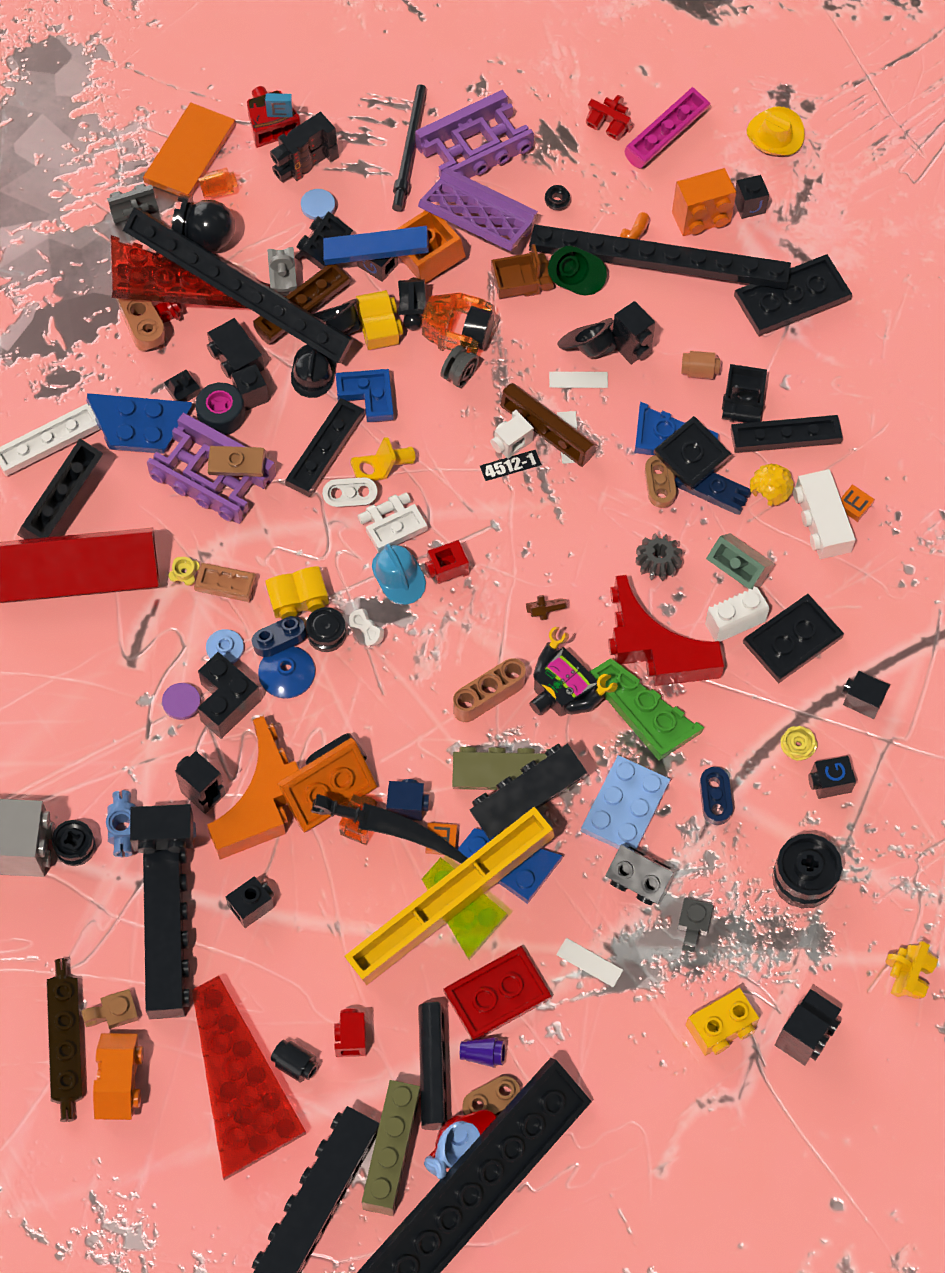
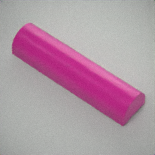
[624,87,711,168]

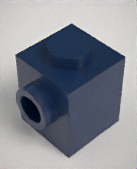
[386,779,429,821]

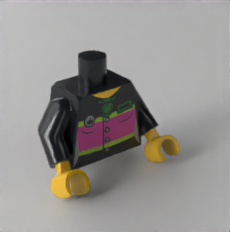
[529,627,618,716]

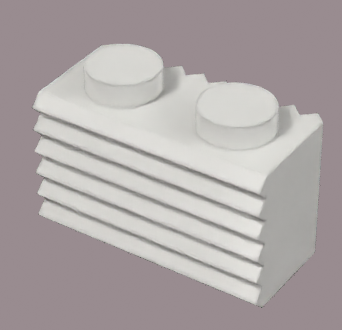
[705,587,769,642]

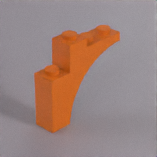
[207,716,299,860]

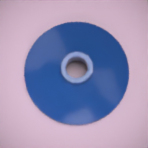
[258,646,315,699]

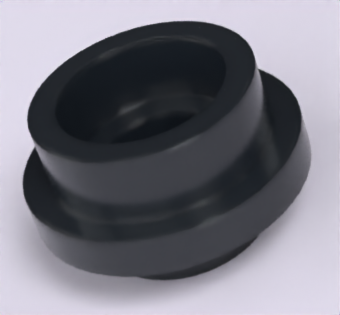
[544,185,570,210]

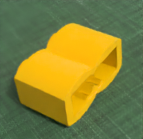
[356,290,403,350]
[265,566,329,619]

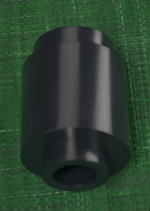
[271,1039,318,1082]

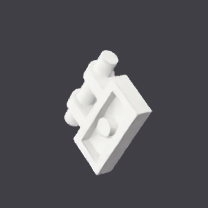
[357,492,428,553]

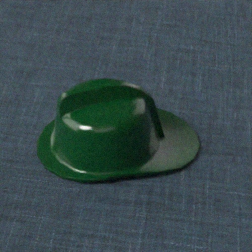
[548,246,607,296]

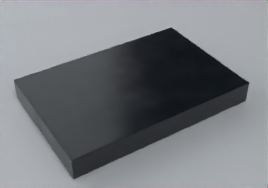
[742,593,844,684]

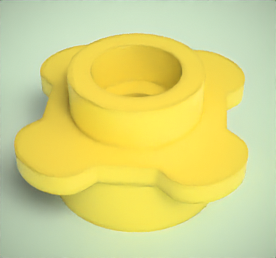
[168,557,200,586]

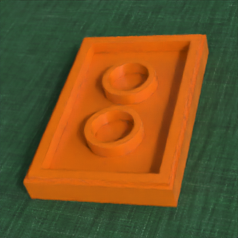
[277,738,378,833]

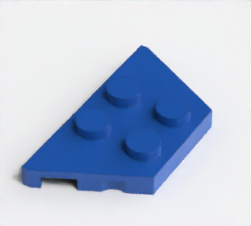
[86,393,192,454]

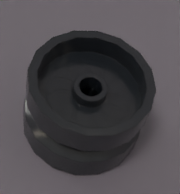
[772,834,843,909]

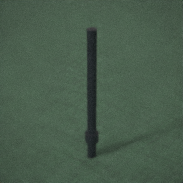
[392,84,426,211]

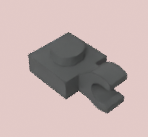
[677,898,713,953]

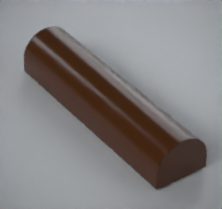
[253,264,350,344]
[500,383,597,467]

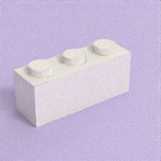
[793,469,856,559]

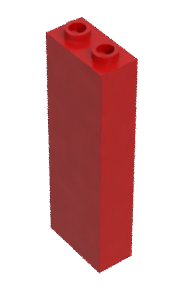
[0,527,160,602]

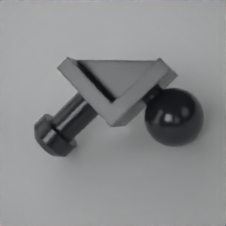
[398,277,427,330]

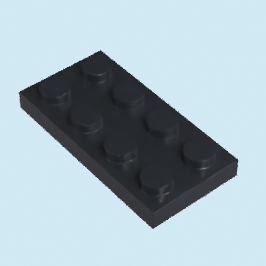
[734,254,852,336]

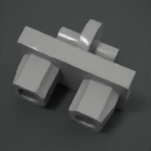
[267,247,297,296]

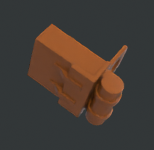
[491,244,554,299]

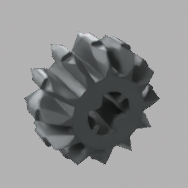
[635,533,682,582]

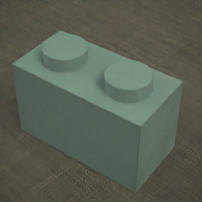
[706,533,775,590]

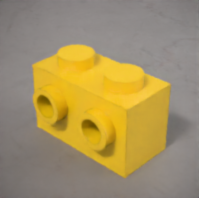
[686,988,760,1056]

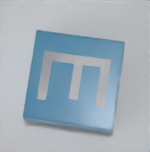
[265,93,293,117]

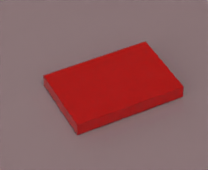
[443,946,552,1040]

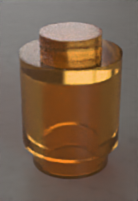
[198,167,238,199]

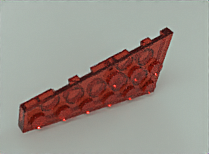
[110,235,270,309]
[192,975,306,1181]

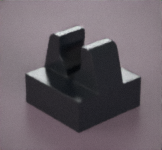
[164,369,201,402]

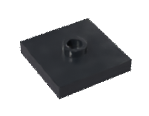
[653,416,731,491]

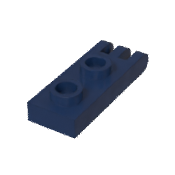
[675,472,751,515]

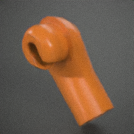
[620,212,650,240]

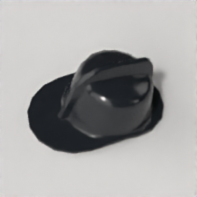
[313,298,361,336]
[557,318,617,358]
[291,345,336,398]

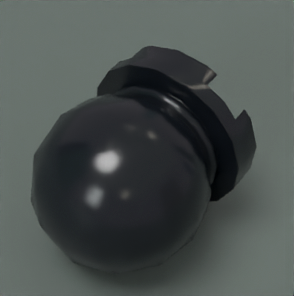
[172,194,235,252]

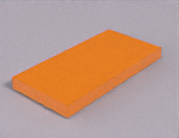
[143,102,236,196]

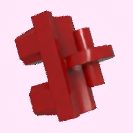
[586,95,633,141]

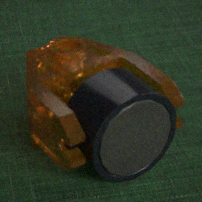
[422,293,495,354]

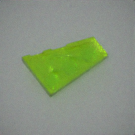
[421,857,508,960]

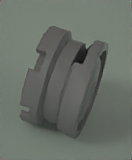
[440,345,479,388]

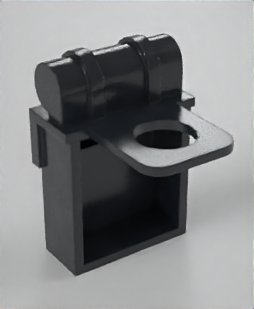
[722,364,767,423]

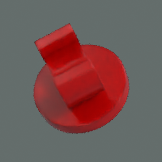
[154,295,183,323]

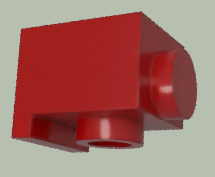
[424,540,469,584]
[334,1008,366,1057]

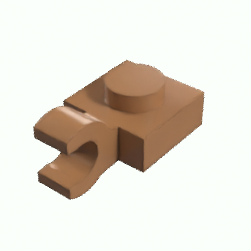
[81,989,138,1029]

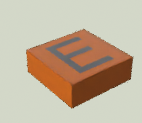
[841,484,875,522]
[425,823,457,855]

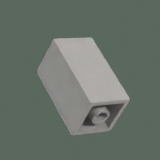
[0,799,55,877]

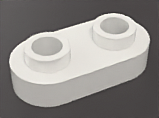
[322,477,377,507]

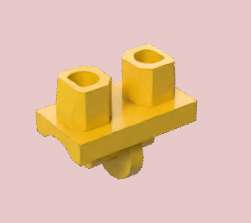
[885,941,938,999]

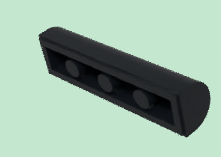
[418,1002,448,1130]

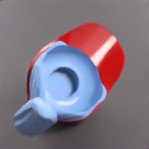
[424,1109,496,1179]

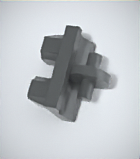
[107,183,159,223]

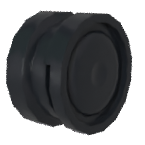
[306,607,346,652]
[51,820,96,866]

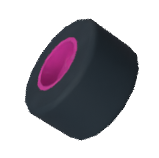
[195,382,246,435]

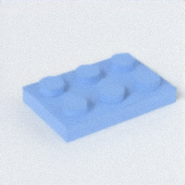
[581,755,670,849]

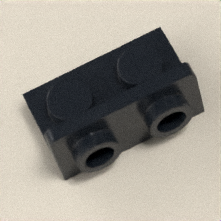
[295,211,353,269]

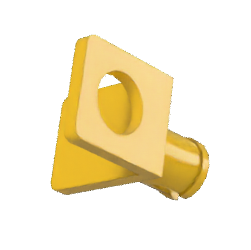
[350,437,415,481]

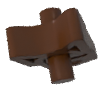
[526,595,568,620]

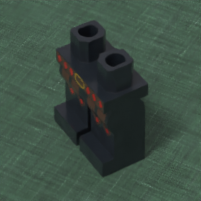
[270,111,339,182]

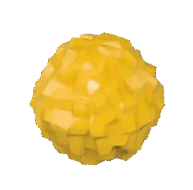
[750,464,794,506]

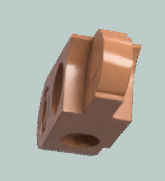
[115,282,166,351]

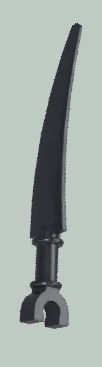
[311,794,467,864]

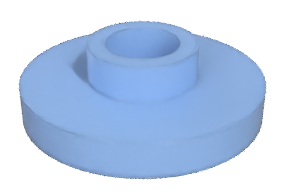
[301,189,335,220]
[206,629,244,664]

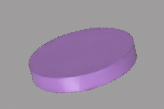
[162,683,201,720]

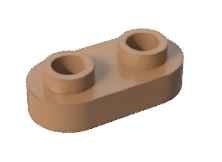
[644,455,676,508]
[462,1076,520,1116]

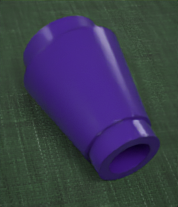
[459,1037,505,1068]

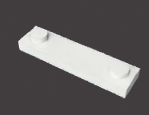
[0,404,100,476]

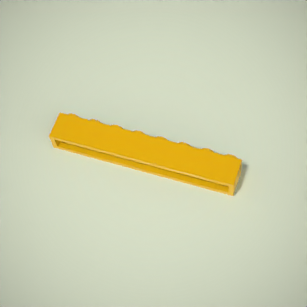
[344,807,555,985]

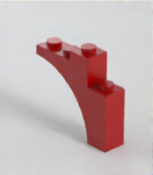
[608,575,724,686]

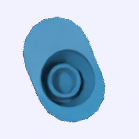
[372,543,426,605]

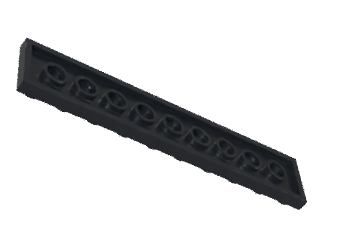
[357,1057,592,1273]

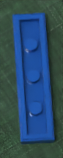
[323,226,429,265]

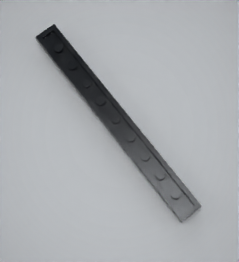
[122,207,354,363]
[529,224,791,289]

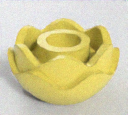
[781,726,817,761]

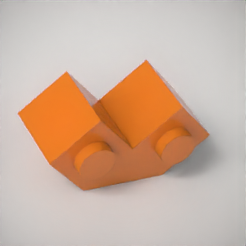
[93,1033,144,1120]

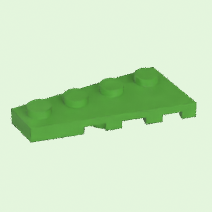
[589,658,704,761]

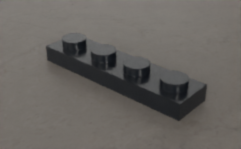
[285,398,364,497]
[730,415,843,453]

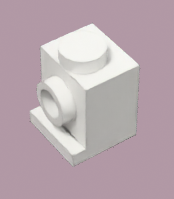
[490,410,534,459]

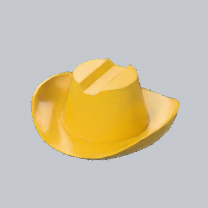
[747,106,805,156]

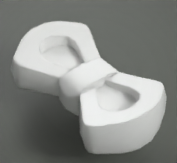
[348,609,384,647]

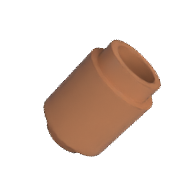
[681,351,720,379]

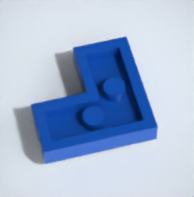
[335,369,394,422]

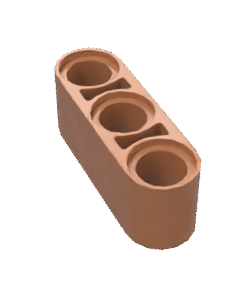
[453,658,526,722]

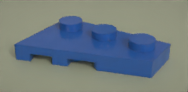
[634,401,718,455]
[457,828,563,904]

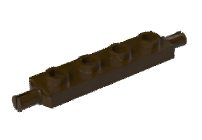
[46,958,82,1122]

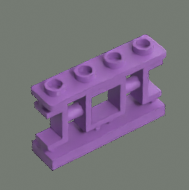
[415,89,534,178]
[147,413,276,524]

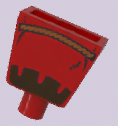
[247,86,300,148]

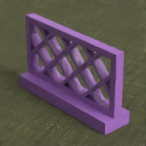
[418,167,538,251]

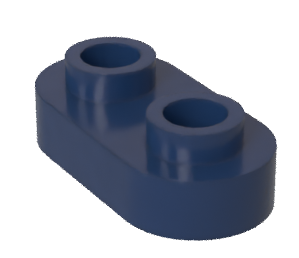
[252,616,307,657]
[699,767,733,825]

